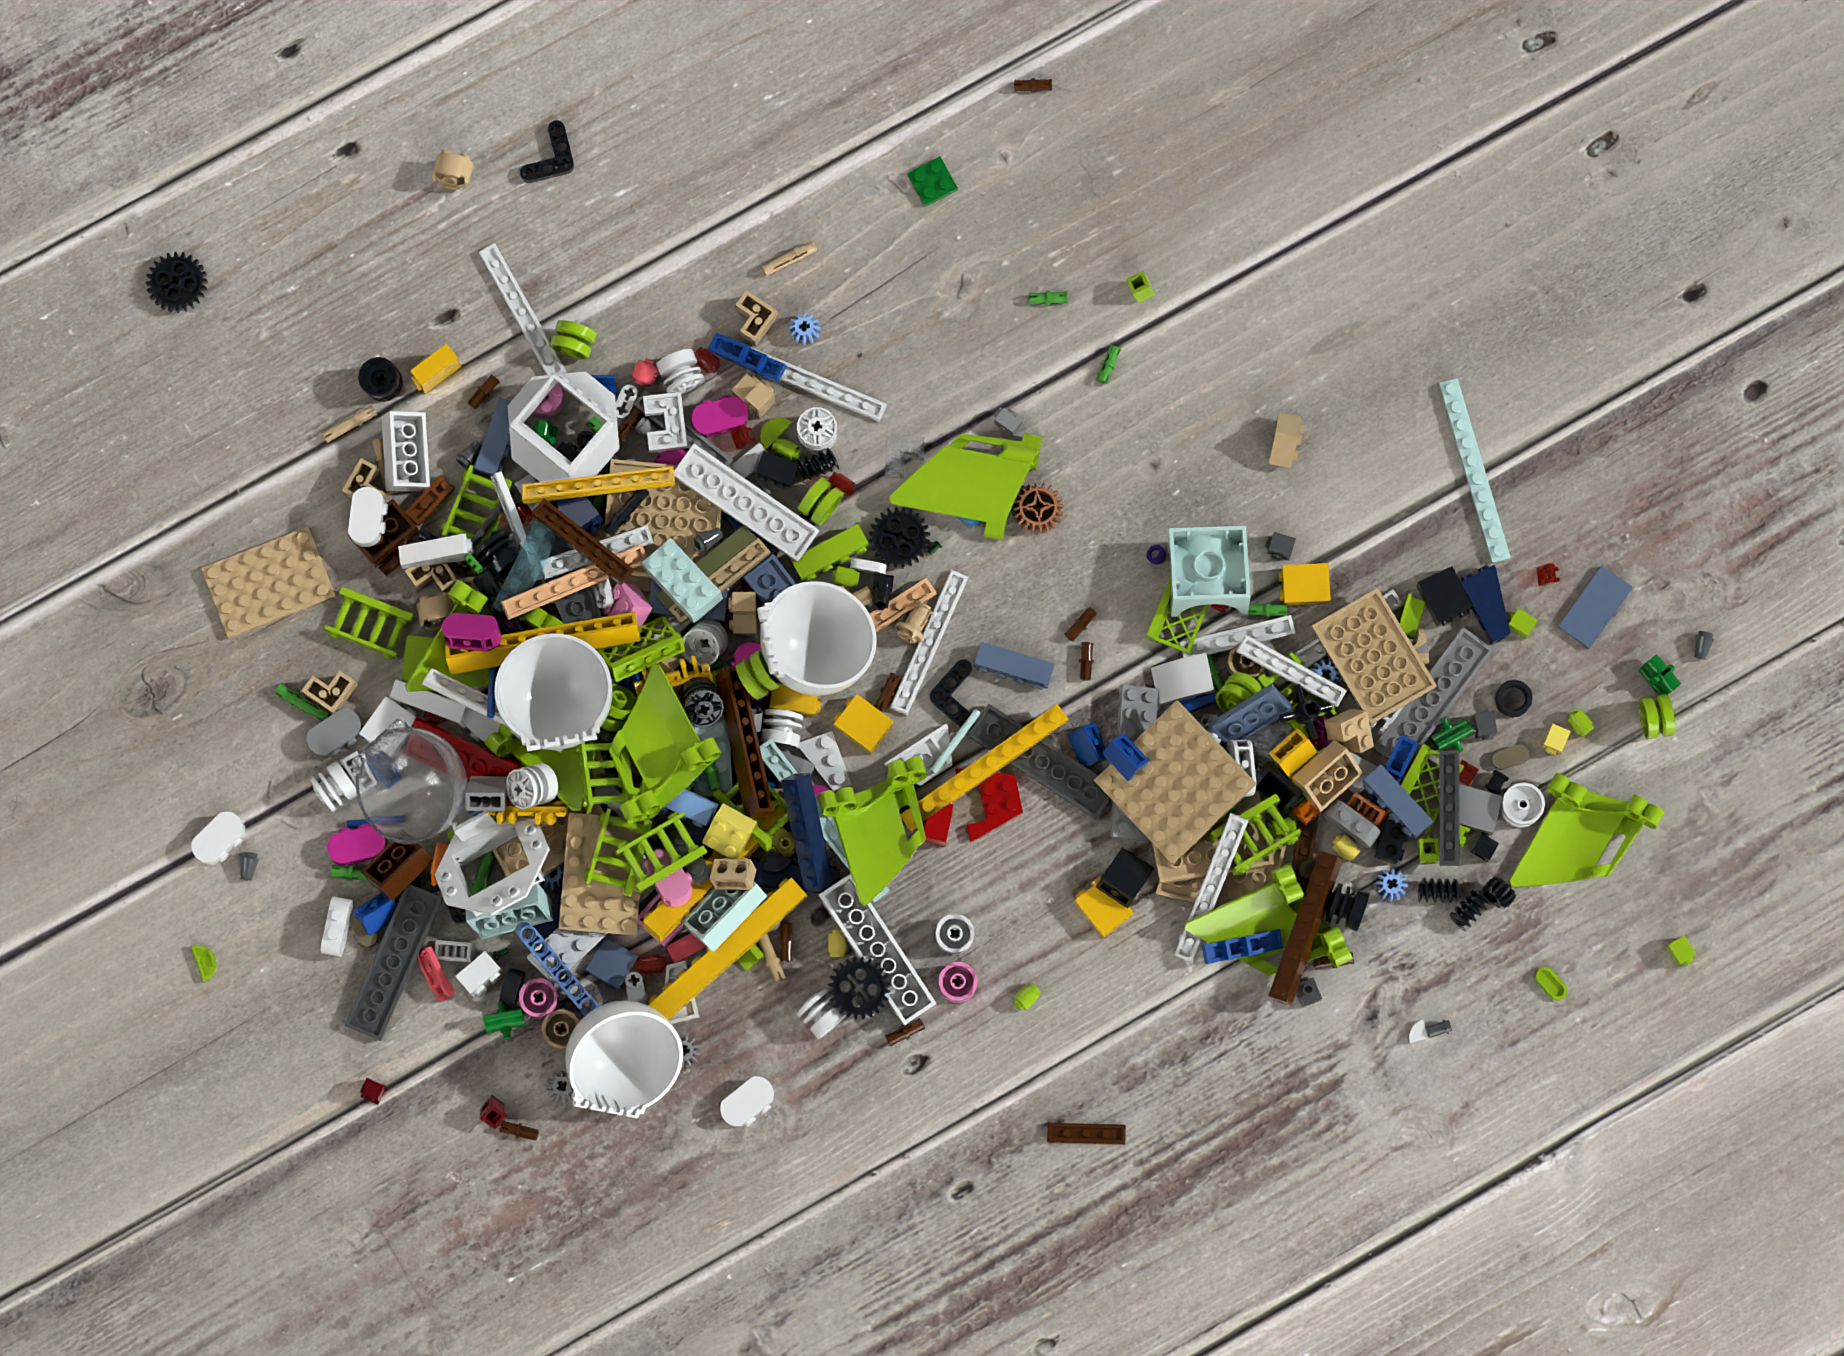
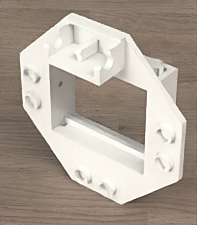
[508,371,620,482]
[435,811,550,917]

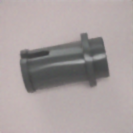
[1426,1020,1452,1038]

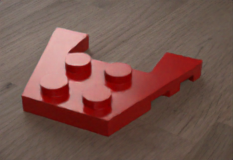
[955,768,1023,842]

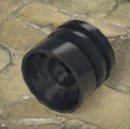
[358,357,403,402]
[473,531,525,582]
[678,677,724,727]
[1325,883,1370,932]

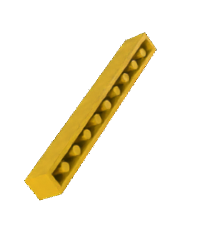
[445,612,641,675]
[900,704,1069,832]
[643,790,786,942]
[647,877,808,1020]

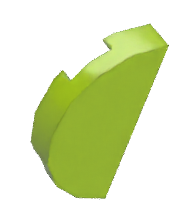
[760,417,793,451]
[190,945,217,983]

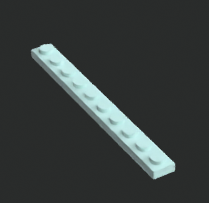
[1439,378,1511,564]
[760,738,890,903]

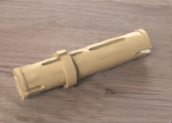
[762,241,818,277]
[322,405,377,443]
[371,438,398,496]
[758,934,786,983]

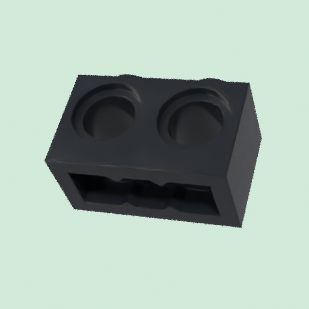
[1374,819,1409,865]

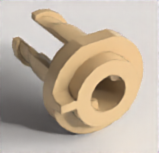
[895,601,933,644]

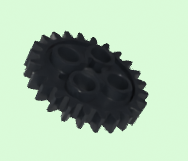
[146,252,208,313]
[869,507,930,569]
[827,957,891,1020]

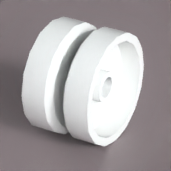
[1500,782,1545,828]

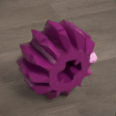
[1307,715,1334,748]

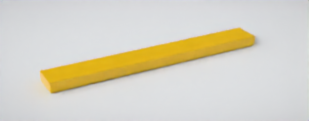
[522,466,675,504]

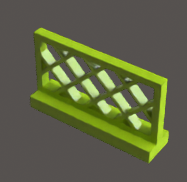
[1146,577,1209,655]
[596,616,685,682]
[1387,744,1464,834]

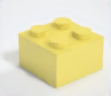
[702,803,757,859]

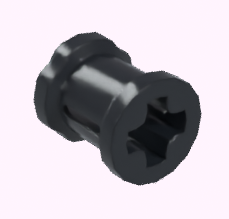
[1484,770,1509,795]

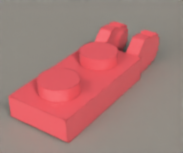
[417,946,455,1002]

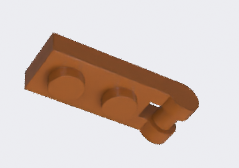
[405,475,455,526]

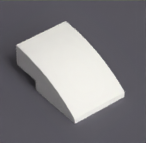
[1151,653,1215,705]

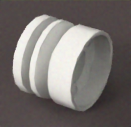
[656,349,705,393]
[797,407,837,453]
[682,620,728,667]
[759,709,803,750]
[310,760,360,812]
[506,763,558,809]
[797,988,847,1040]

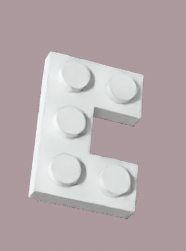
[643,392,687,453]

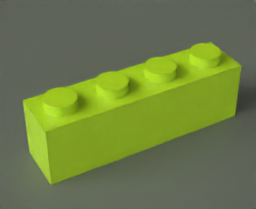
[791,524,869,582]

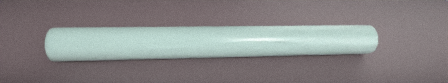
[930,709,981,774]

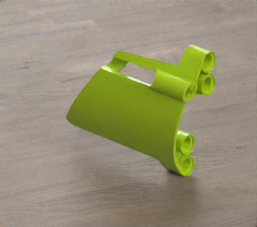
[889,433,1043,541]
[405,579,564,692]
[609,665,722,824]
[485,724,596,811]
[818,756,927,906]
[1508,773,1665,888]
[1184,863,1352,976]

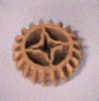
[1012,482,1064,534]

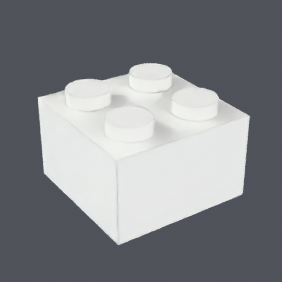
[456,951,503,997]

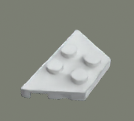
[884,724,952,787]

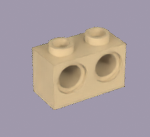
[710,858,756,890]

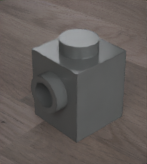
[1265,532,1296,560]
[1471,710,1498,741]
[1296,976,1322,1008]

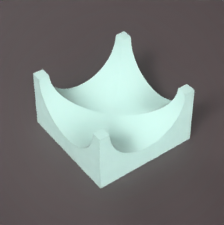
[1167,526,1251,617]

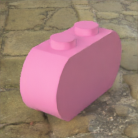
[645,849,693,907]

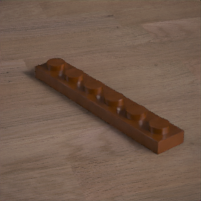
[531,498,634,586]

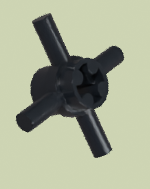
[1279,684,1332,741]

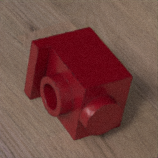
[360,1078,387,1105]
[480,1095,507,1129]

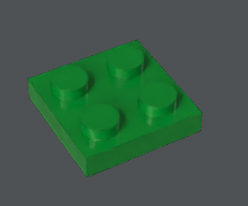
[907,156,958,207]

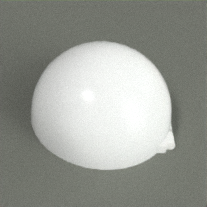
[757,581,876,696]
[494,634,613,751]
[565,1001,683,1119]

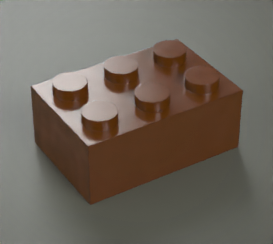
[348,499,419,568]
[361,831,433,901]

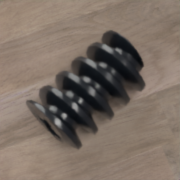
[797,448,839,482]
[1418,878,1459,903]
[1449,890,1492,932]

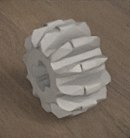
[679,1035,701,1068]
[546,1070,573,1104]

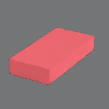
[666,933,707,963]

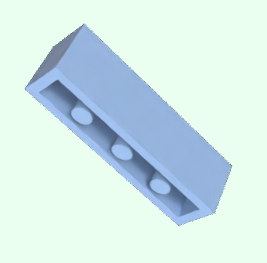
[639,782,719,828]

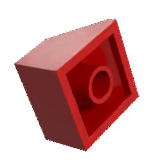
[923,804,954,847]

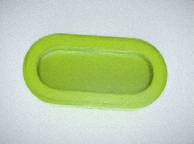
[1534,966,1568,1001]

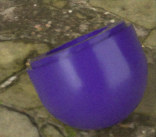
[1146,544,1166,565]

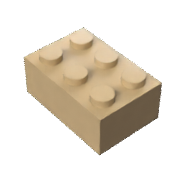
[1292,740,1364,811]

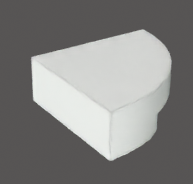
[1408,1020,1428,1044]

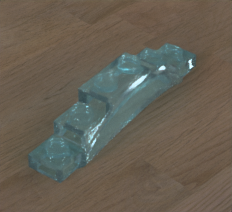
[492,518,554,614]

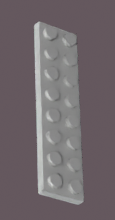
[1372,627,1494,763]
[1110,684,1158,842]

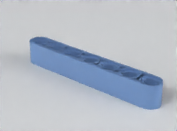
[515,922,599,1016]

